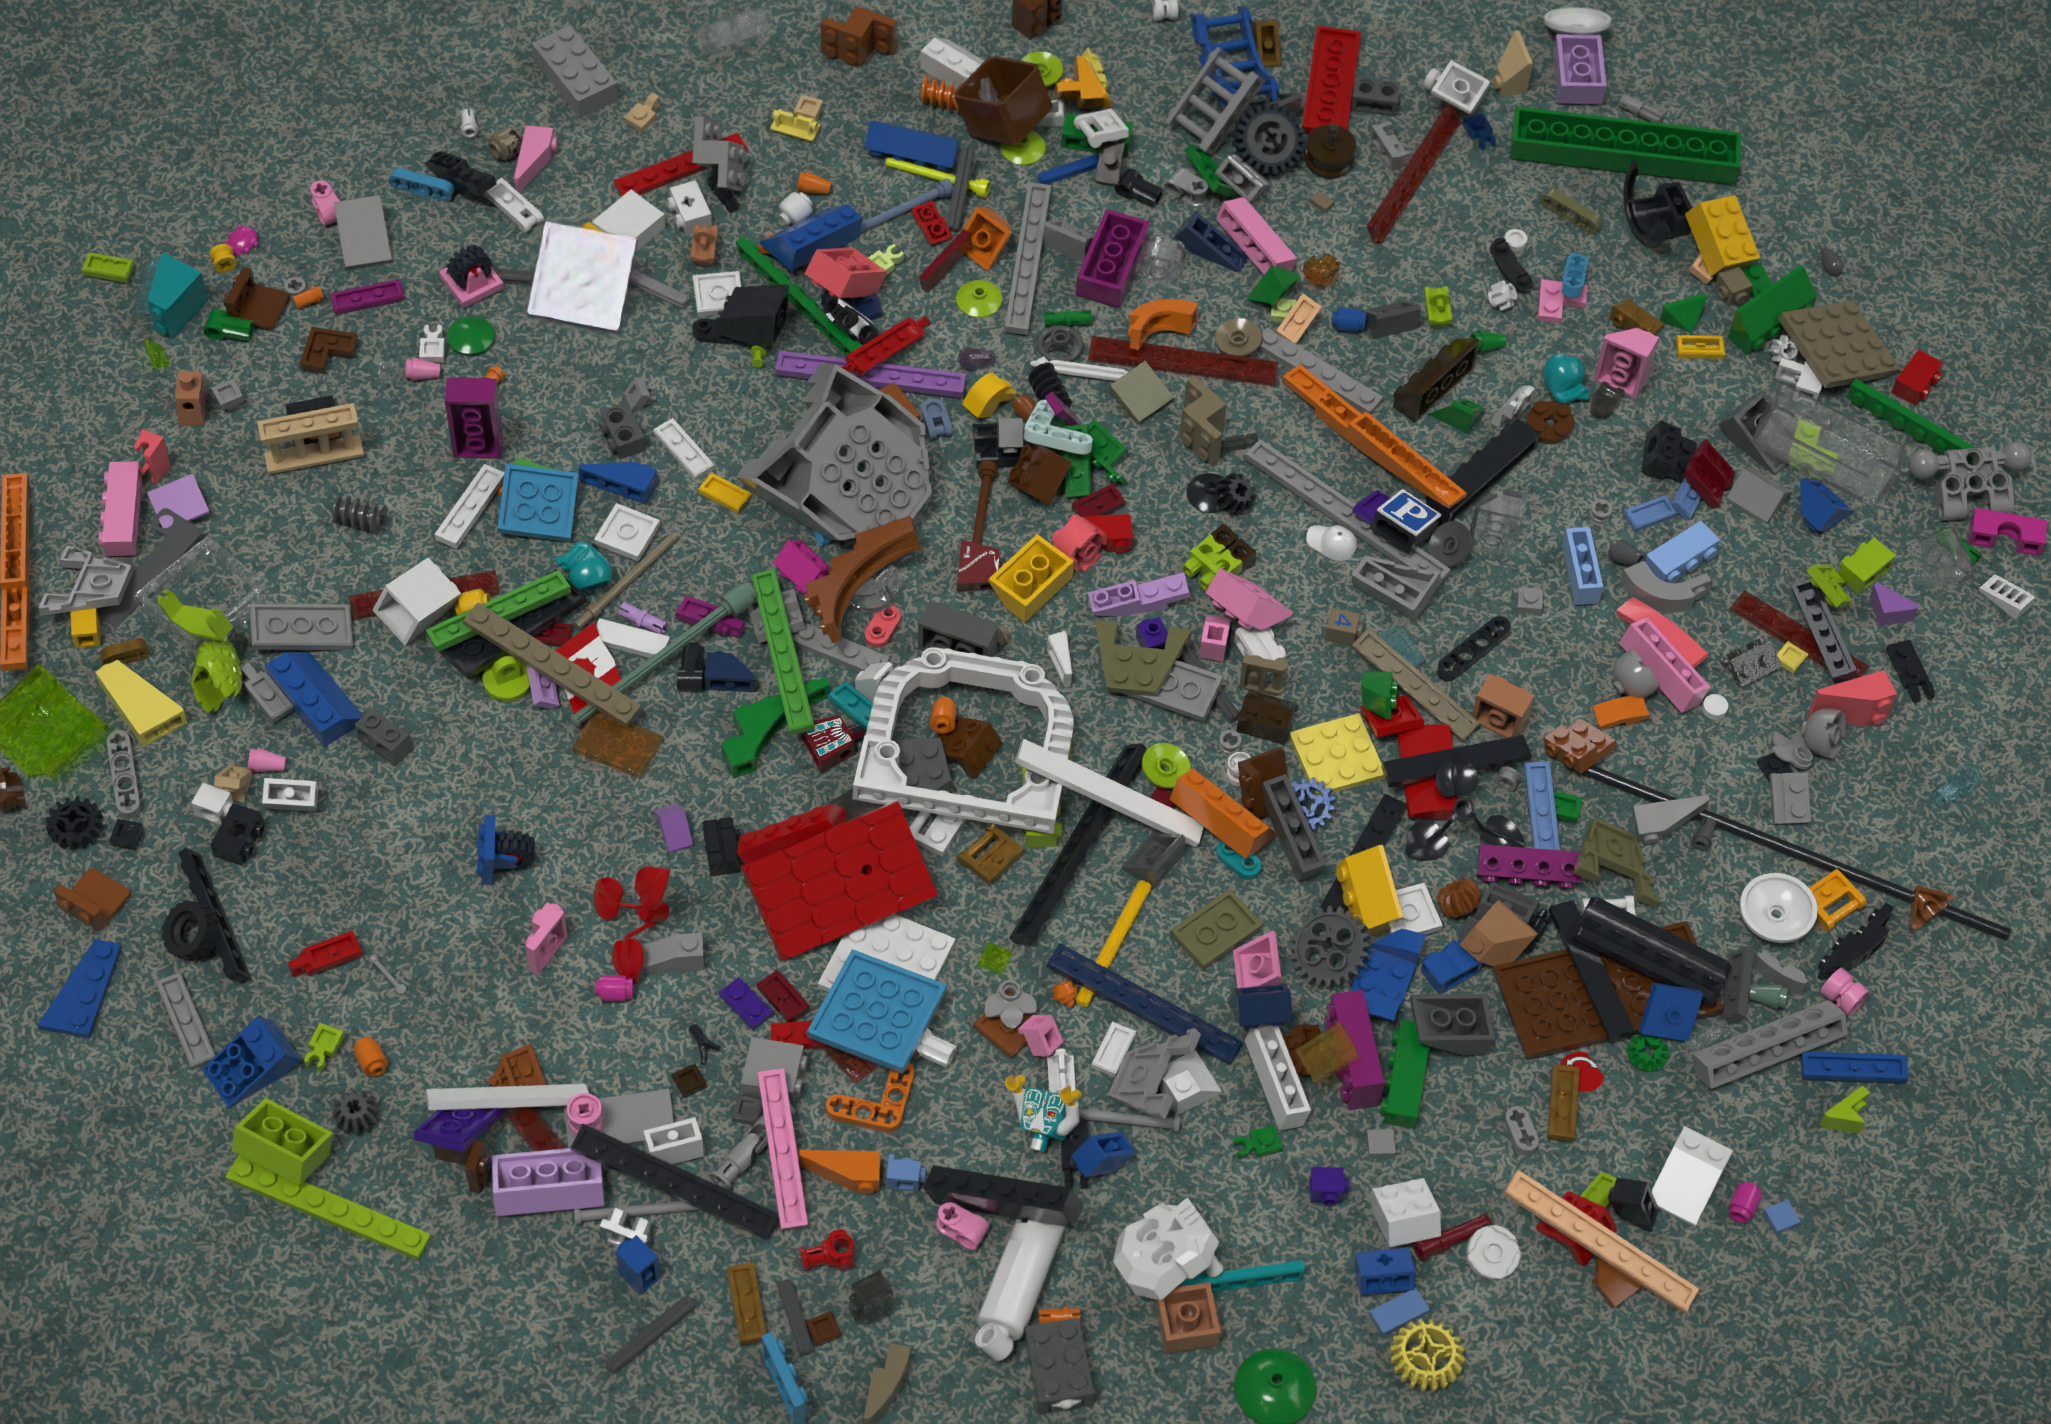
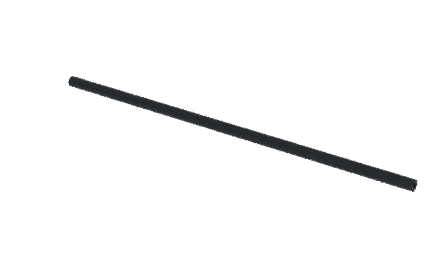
[1575,765,2011,941]

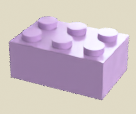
[1553,34,1606,104]

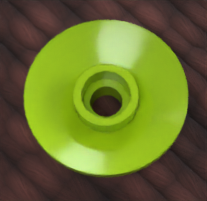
[1021,51,1063,87]
[1000,131,1046,165]
[956,280,1002,318]
[1142,743,1191,789]

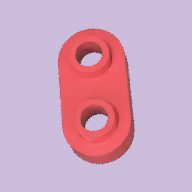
[865,605,901,648]

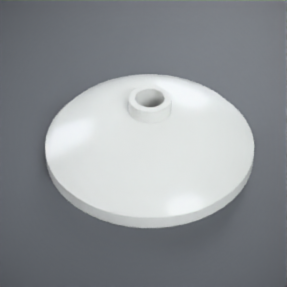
[1544,8,1611,35]
[1740,873,1818,943]

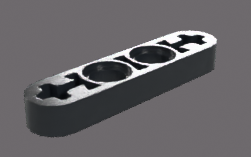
[1437,616,1511,682]

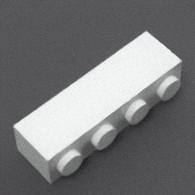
[1245,1024,1311,1131]

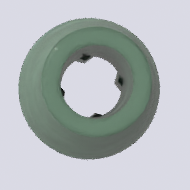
[1749,984,1788,1010]

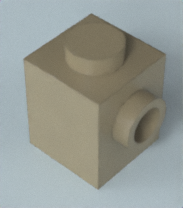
[1715,266,1753,307]

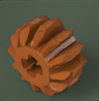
[1436,878,1482,918]

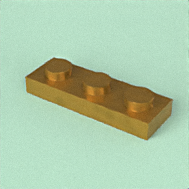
[1547,1064,1579,1142]
[727,1262,766,1346]

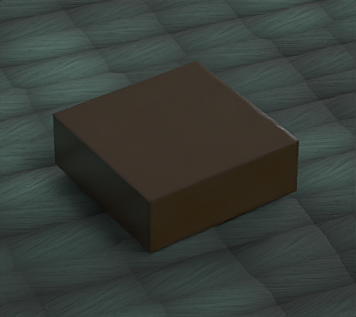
[671,1063,707,1099]

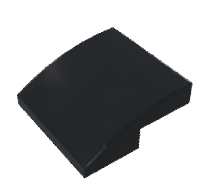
[972,423,1022,468]

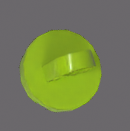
[482,656,531,703]

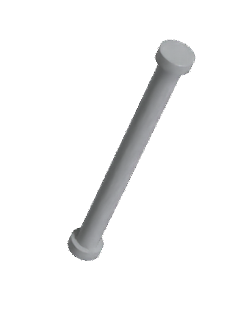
[1079,1109,1180,1132]
[574,1201,704,1225]

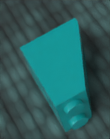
[147,252,208,339]

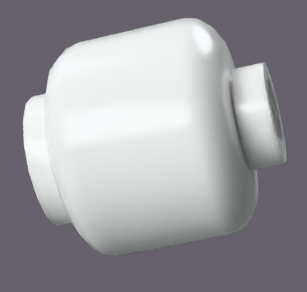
[779,192,813,226]

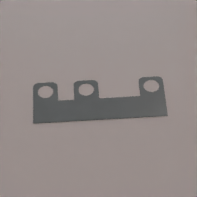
[96,508,203,629]

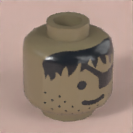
[488,127,523,161]

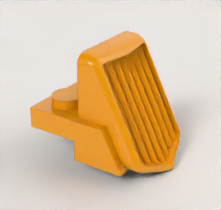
[1053,56,1113,109]

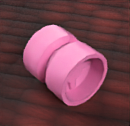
[1820,968,1870,1017]
[567,1093,604,1138]

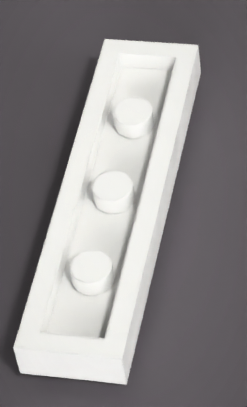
[435,464,505,549]

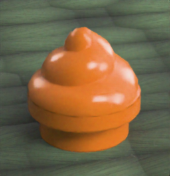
[1052,980,1078,1008]

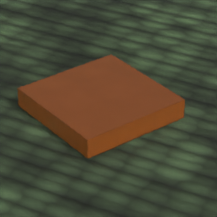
[973,992,1038,1059]

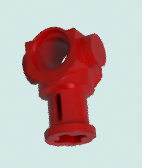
[799,1229,854,1271]

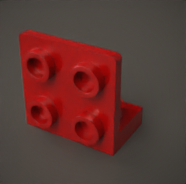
[1536,1191,1617,1266]

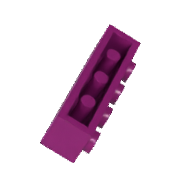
[1476,844,1581,888]

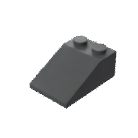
[1719,391,1794,475]
[1410,994,1495,1055]

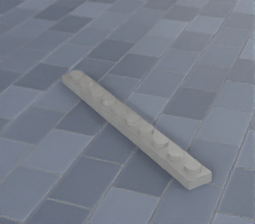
[1245,439,1451,583]

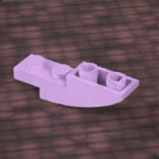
[1088,572,1190,616]

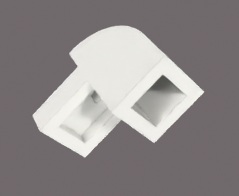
[1775,358,1822,407]

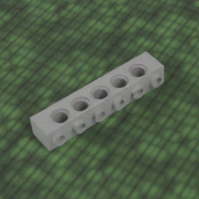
[1692,1000,1848,1089]

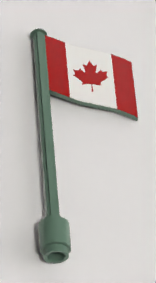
[555,582,757,727]

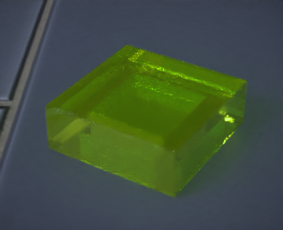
[978,942,1012,975]

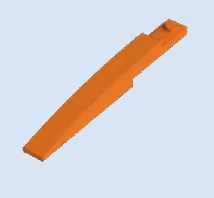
[1283,364,1467,508]
[0,473,30,671]

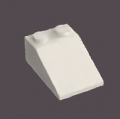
[1652,1126,1733,1226]

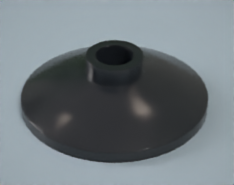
[1186,473,1227,513]

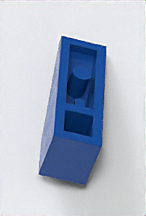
[578,462,658,505]

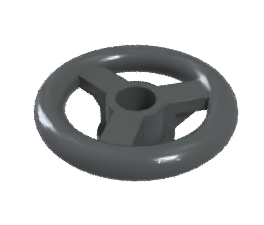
[1037,325,1083,362]

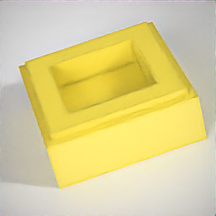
[1773,641,1808,674]

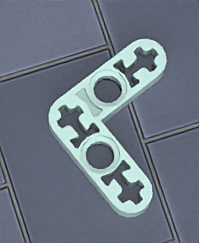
[1024,400,1093,454]

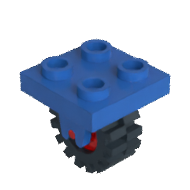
[477,814,535,885]

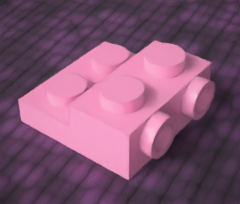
[525,902,568,975]

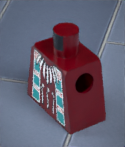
[801,716,864,774]

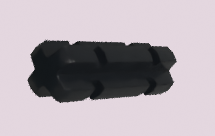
[707,175,739,213]
[1523,909,1551,954]

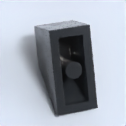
[1608,1178,1659,1232]

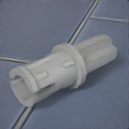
[1618,94,1663,123]

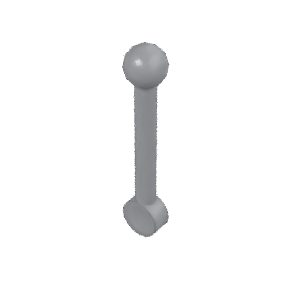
[369,954,407,995]

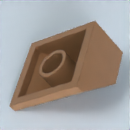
[1459,899,1538,967]

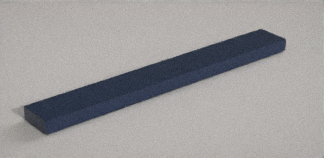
[1046,943,1243,1065]

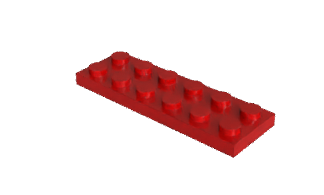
[1302,25,1361,133]

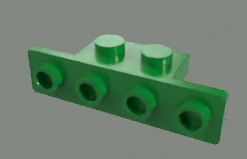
[1055,418,1129,486]

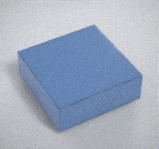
[1763,1199,1801,1235]

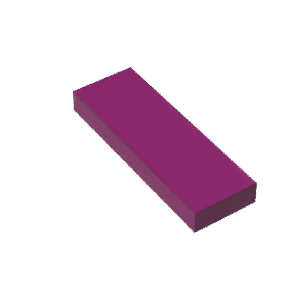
[330,279,405,316]
[1045,392,1082,426]

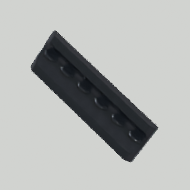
[1571,897,1732,1007]

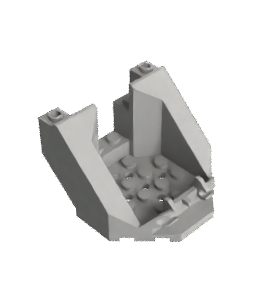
[735,364,932,540]

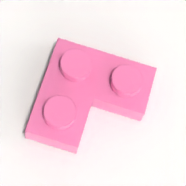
[1537,279,1587,323]

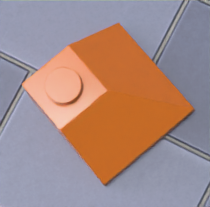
[963,206,1013,271]

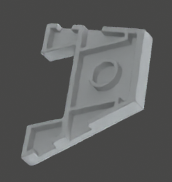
[38,546,133,615]
[1108,1028,1201,1120]

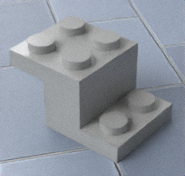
[693,117,746,192]

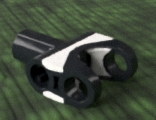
[821,290,878,344]

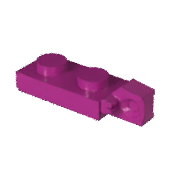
[675,596,744,638]

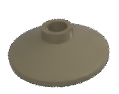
[1215,318,1262,357]

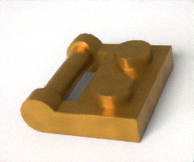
[956,824,1024,886]

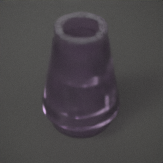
[959,347,995,370]

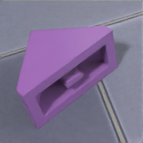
[1869,582,1919,626]
[653,803,693,854]

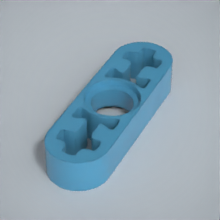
[388,168,455,202]
[1561,254,1588,298]

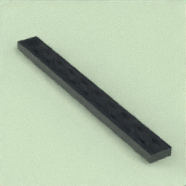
[1009,743,1147,944]

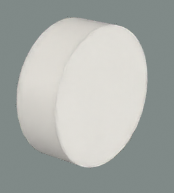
[1504,229,1527,251]
[1702,694,1728,720]

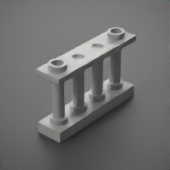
[1165,47,1265,156]

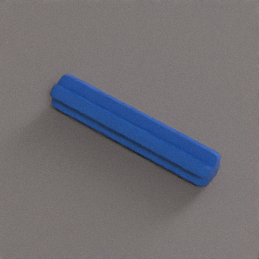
[1037,154,1099,185]

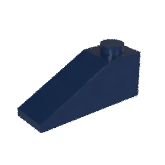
[1173,212,1248,272]

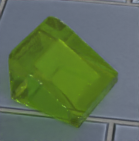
[144,338,171,370]

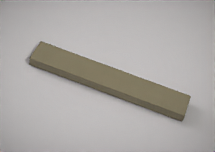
[1352,628,1480,742]

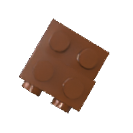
[1544,718,1617,774]

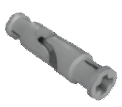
[710,1103,796,1190]

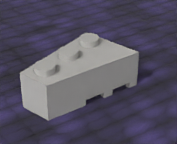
[1352,555,1441,621]

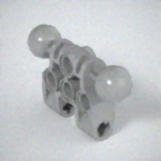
[1908,442,2032,521]

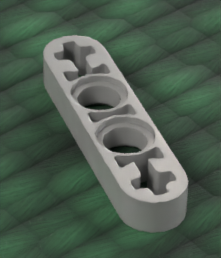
[107,730,141,819]

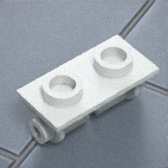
[1047,1048,1075,1094]

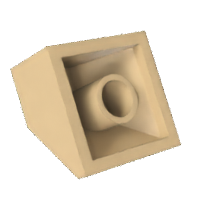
[1493,30,1533,97]

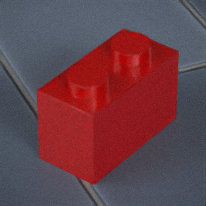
[1891,349,1943,406]

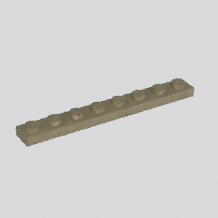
[463,602,641,728]

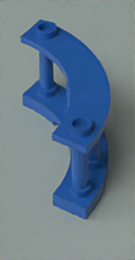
[1190,6,1279,108]

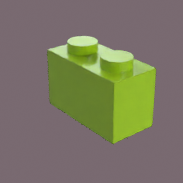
[1839,537,1896,594]

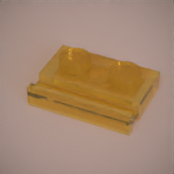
[1296,1022,1361,1084]

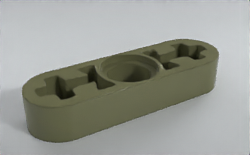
[1541,188,1603,234]

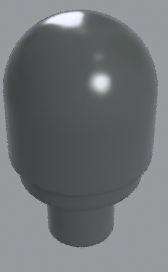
[1820,247,1844,275]

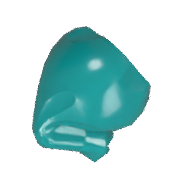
[1543,354,1589,404]
[556,541,612,593]

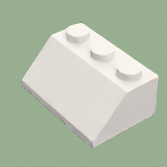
[921,37,984,90]

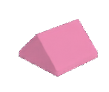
[1233,931,1281,988]

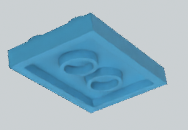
[762,1332,808,1424]

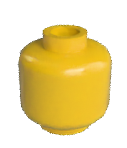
[455,589,492,615]

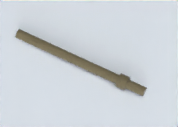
[573,531,680,630]

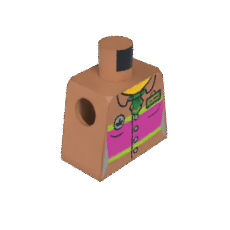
[175,371,208,426]

